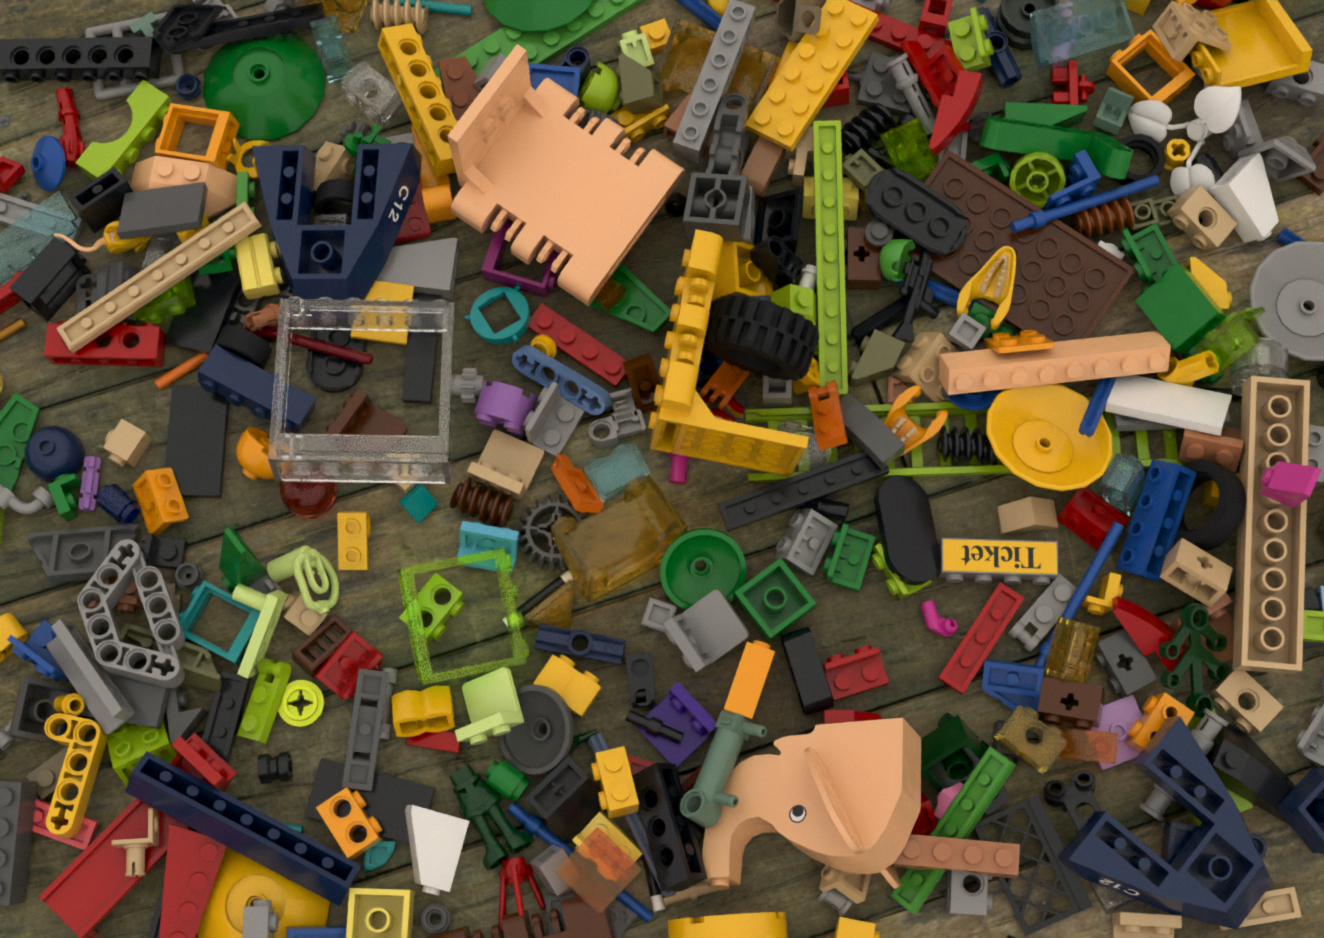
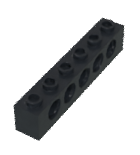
[0,37,162,83]

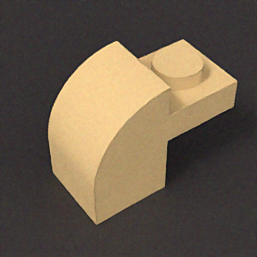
[784,126,813,187]

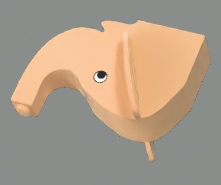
[702,718,921,890]

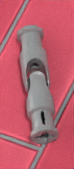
[1139,708,1228,822]

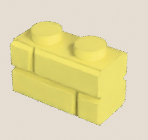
[235,233,284,300]

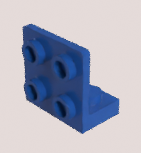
[1043,149,1101,211]
[7,619,70,682]

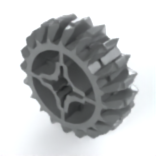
[517,495,594,572]

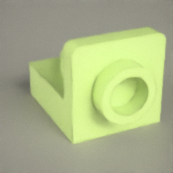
[616,30,654,67]

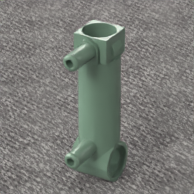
[680,710,767,828]

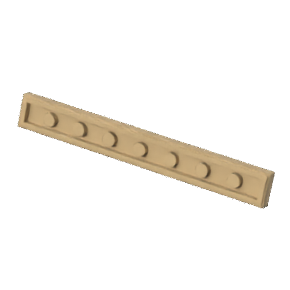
[56,201,262,353]

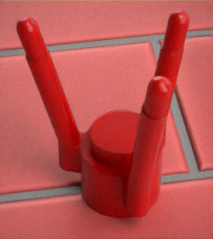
[498,857,546,933]

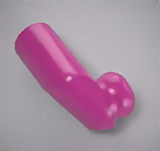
[920,600,958,637]

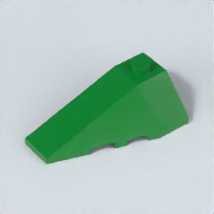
[219,525,268,592]

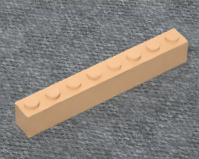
[939,331,1171,395]

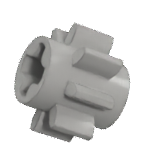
[454,368,485,403]

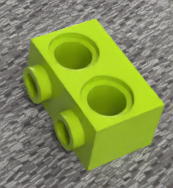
[399,572,465,643]

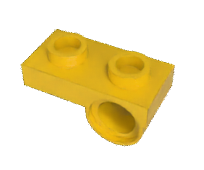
[337,511,371,570]

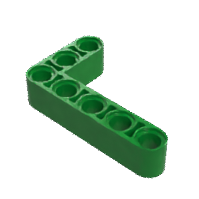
[979,116,1133,179]

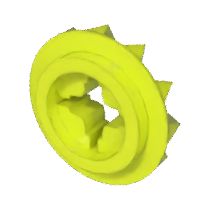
[278,680,325,727]

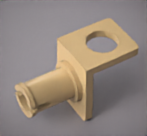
[111,807,159,877]

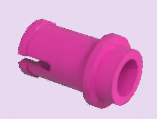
[668,453,691,485]

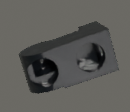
[625,652,656,709]

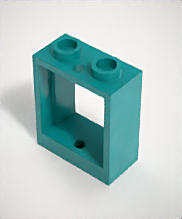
[174,581,260,667]

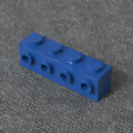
[1116,459,1197,582]

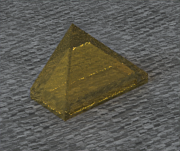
[524,580,575,629]

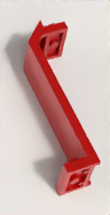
[39,732,237,938]

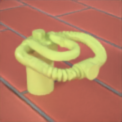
[267,545,340,615]

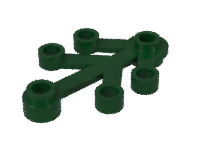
[1159,602,1228,718]

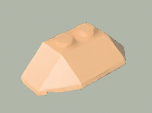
[130,156,237,220]

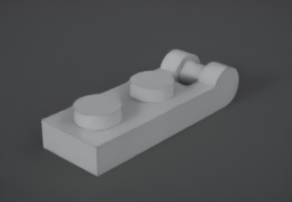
[1008,574,1077,652]

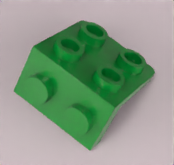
[1120,223,1178,284]

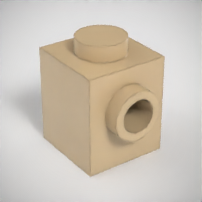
[103,419,153,468]

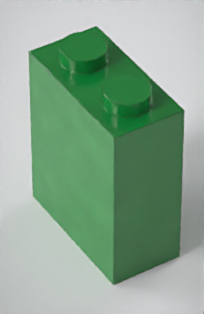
[1135,263,1228,355]

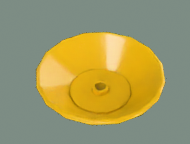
[986,383,1113,491]
[197,848,330,938]

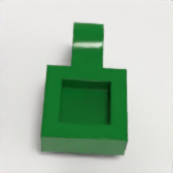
[968,300,1013,339]

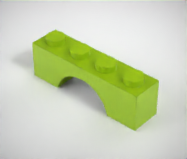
[75,80,172,180]

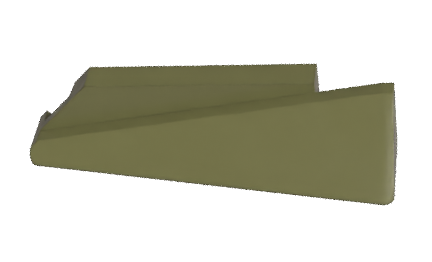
[86,622,221,692]

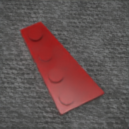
[159,823,226,938]

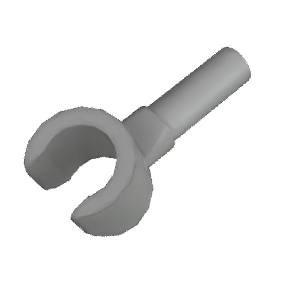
[0,719,15,751]

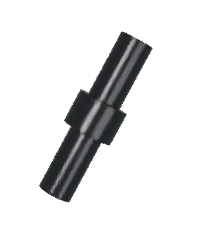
[625,710,684,744]

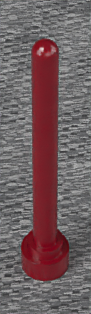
[244,324,373,365]

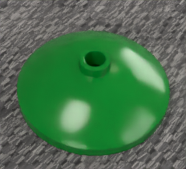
[659,528,746,610]

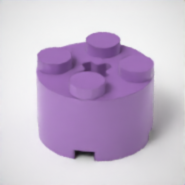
[474,380,538,436]

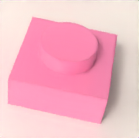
[934,782,964,820]

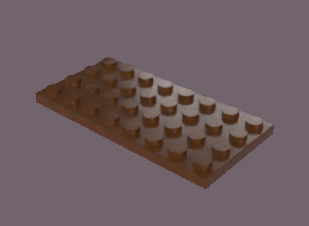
[892,149,1136,342]

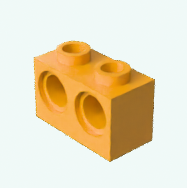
[316,787,382,860]

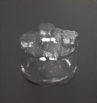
[1229,337,1289,396]

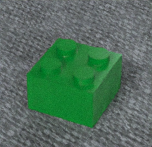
[733,558,817,644]

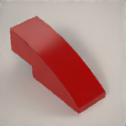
[929,70,984,156]
[1112,596,1187,671]

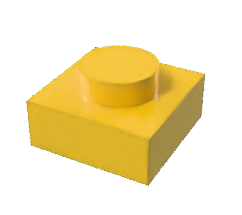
[640,18,674,54]

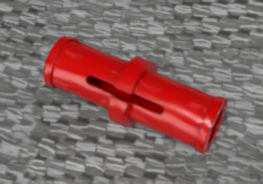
[55,87,82,141]

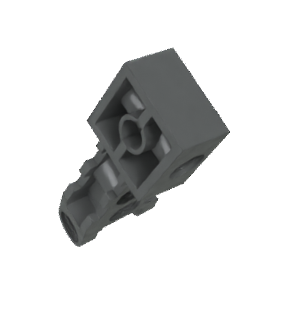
[683,93,751,242]

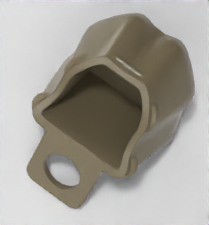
[775,0,827,43]

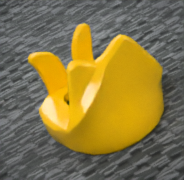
[226,138,270,180]

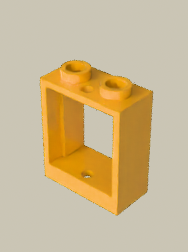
[1106,29,1196,105]
[155,103,240,170]
[723,640,775,721]

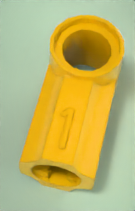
[1157,350,1219,387]

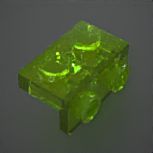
[134,275,196,323]

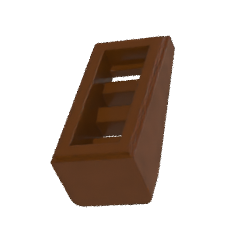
[292,614,352,678]

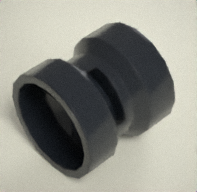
[258,751,293,784]

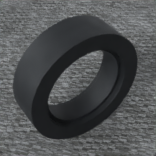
[1174,460,1246,551]

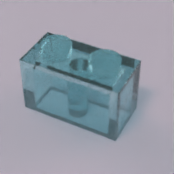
[583,442,650,502]
[1100,453,1145,516]

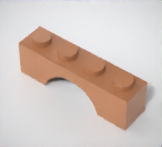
[892,834,1020,879]

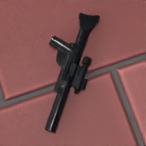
[892,250,940,343]

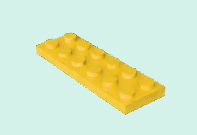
[746,0,879,152]

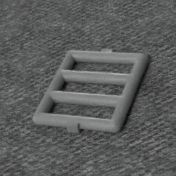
[85,12,185,101]

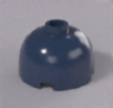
[24,425,85,482]

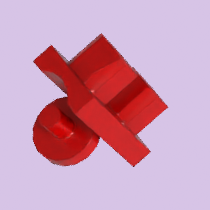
[1050,60,1095,105]

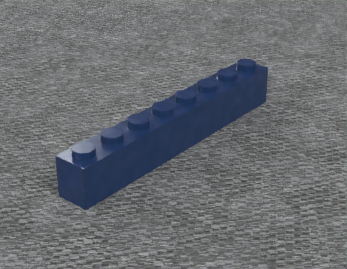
[125,751,361,906]

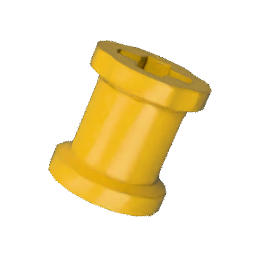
[1163,139,1190,172]

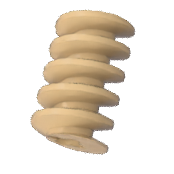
[370,0,428,35]

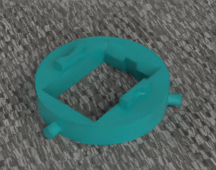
[465,285,531,345]

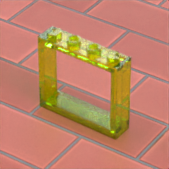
[397,548,529,685]

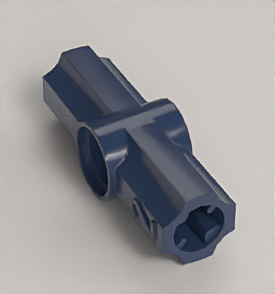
[968,7,1022,88]
[535,624,626,666]

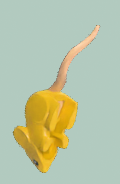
[53,221,155,255]

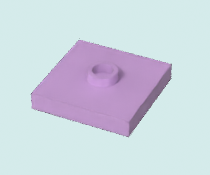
[1083,695,1142,771]

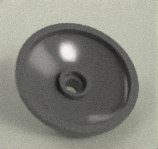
[498,685,573,775]

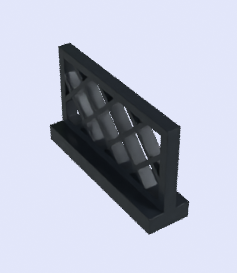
[975,794,1092,936]

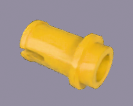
[53,693,85,716]

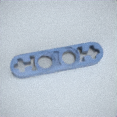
[512,345,611,415]

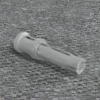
[884,53,936,136]

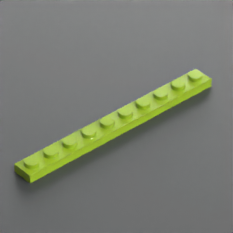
[812,120,848,396]

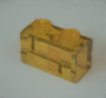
[1044,616,1101,684]

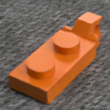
[550,454,604,514]

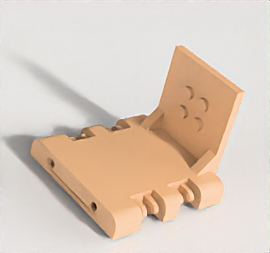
[447,44,685,306]

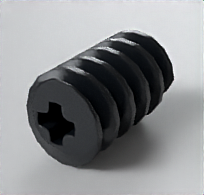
[841,103,896,155]
[936,425,996,466]

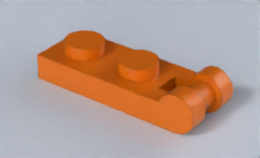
[807,380,848,451]

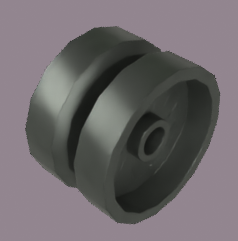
[995,0,1061,50]

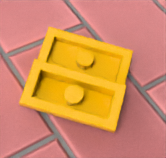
[351,281,414,345]

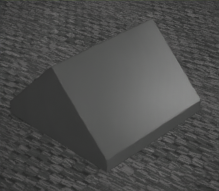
[9,676,77,745]

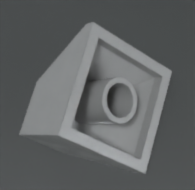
[1237,135,1317,183]

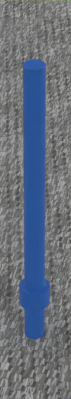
[1010,175,1160,233]
[1034,522,1124,671]
[507,802,654,923]

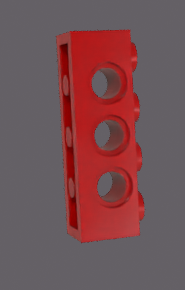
[44,321,166,367]

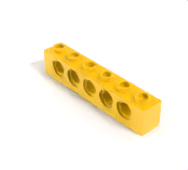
[377,23,458,176]

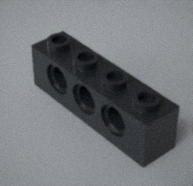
[632,763,708,891]

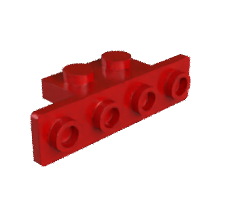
[900,41,971,133]

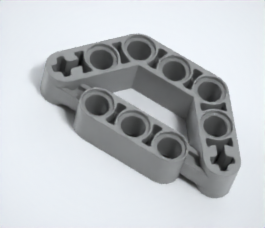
[77,539,185,688]

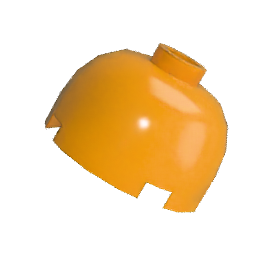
[236,426,295,480]

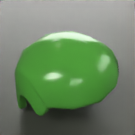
[879,239,916,282]

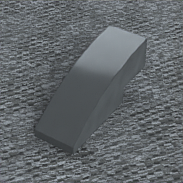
[840,393,905,470]

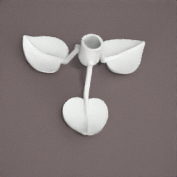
[1127,86,1241,197]

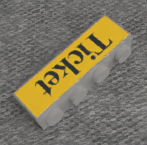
[938,538,1058,585]

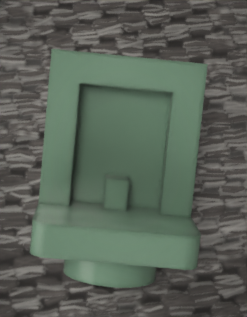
[1092,87,1134,135]

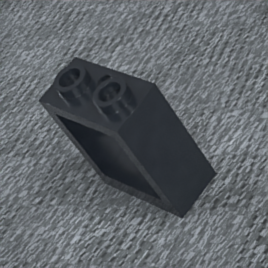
[9,237,91,322]

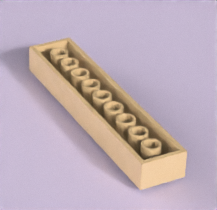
[1232,376,1310,675]

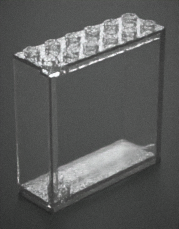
[268,296,456,484]

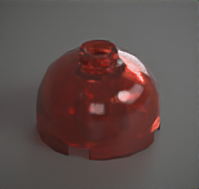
[279,461,338,519]

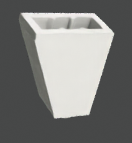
[1209,152,1279,243]
[405,805,469,896]

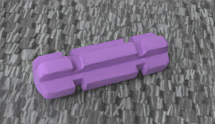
[78,456,102,512]

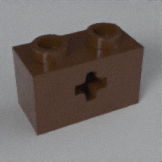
[844,227,881,290]
[1037,677,1105,730]

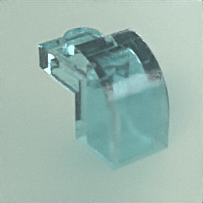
[310,15,355,84]

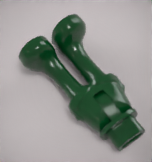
[449,765,535,871]

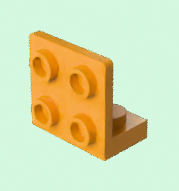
[984,330,1054,353]

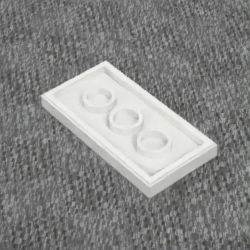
[1105,375,1232,436]

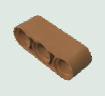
[740,136,786,197]

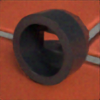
[665,192,687,217]

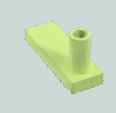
[232,583,288,679]

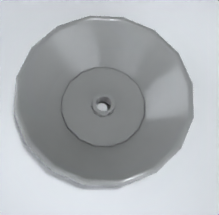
[1249,241,1324,361]

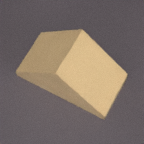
[997,496,1059,535]

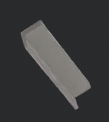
[47,619,136,735]

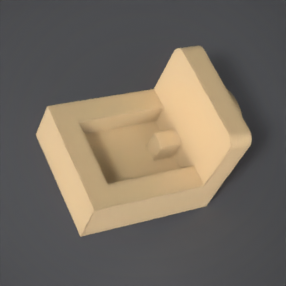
[280,590,328,636]

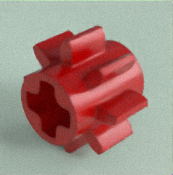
[58,134,88,168]

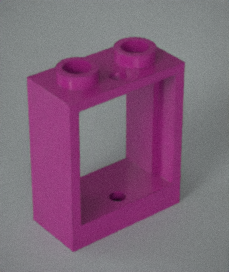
[481,222,560,297]

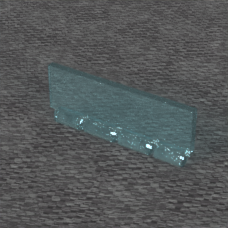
[0,191,79,286]

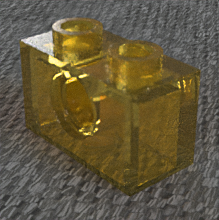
[994,705,1068,774]

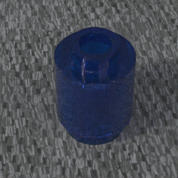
[97,484,141,524]

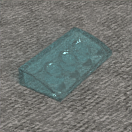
[1030,0,1135,70]

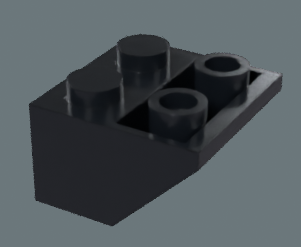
[525,756,603,844]

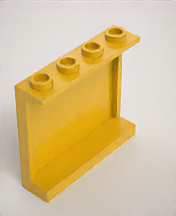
[1188,0,1313,88]

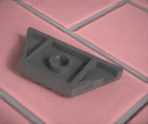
[27,523,141,583]

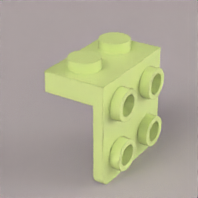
[455,667,524,745]

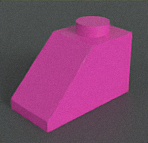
[1259,461,1321,508]

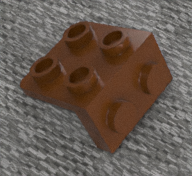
[325,388,407,471]

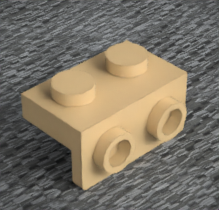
[313,141,357,202]

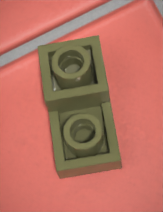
[1130,194,1179,231]

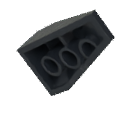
[1206,723,1296,825]

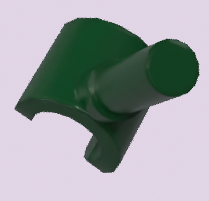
[568,729,598,754]

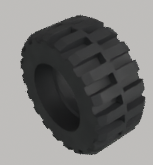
[703,295,819,381]

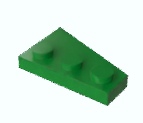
[579,263,671,335]
[0,393,41,493]

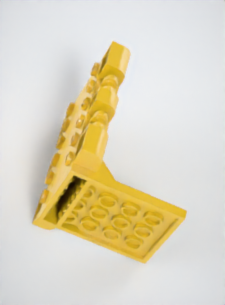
[648,229,809,477]

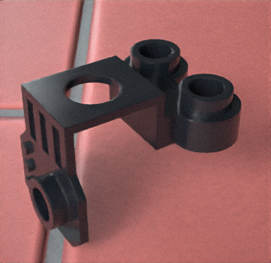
[1044,770,1101,841]

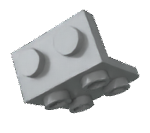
[663,589,749,672]

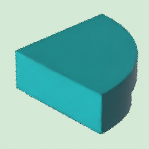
[363,841,397,871]

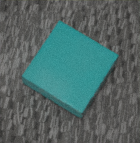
[398,483,439,523]

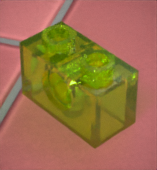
[881,117,938,179]

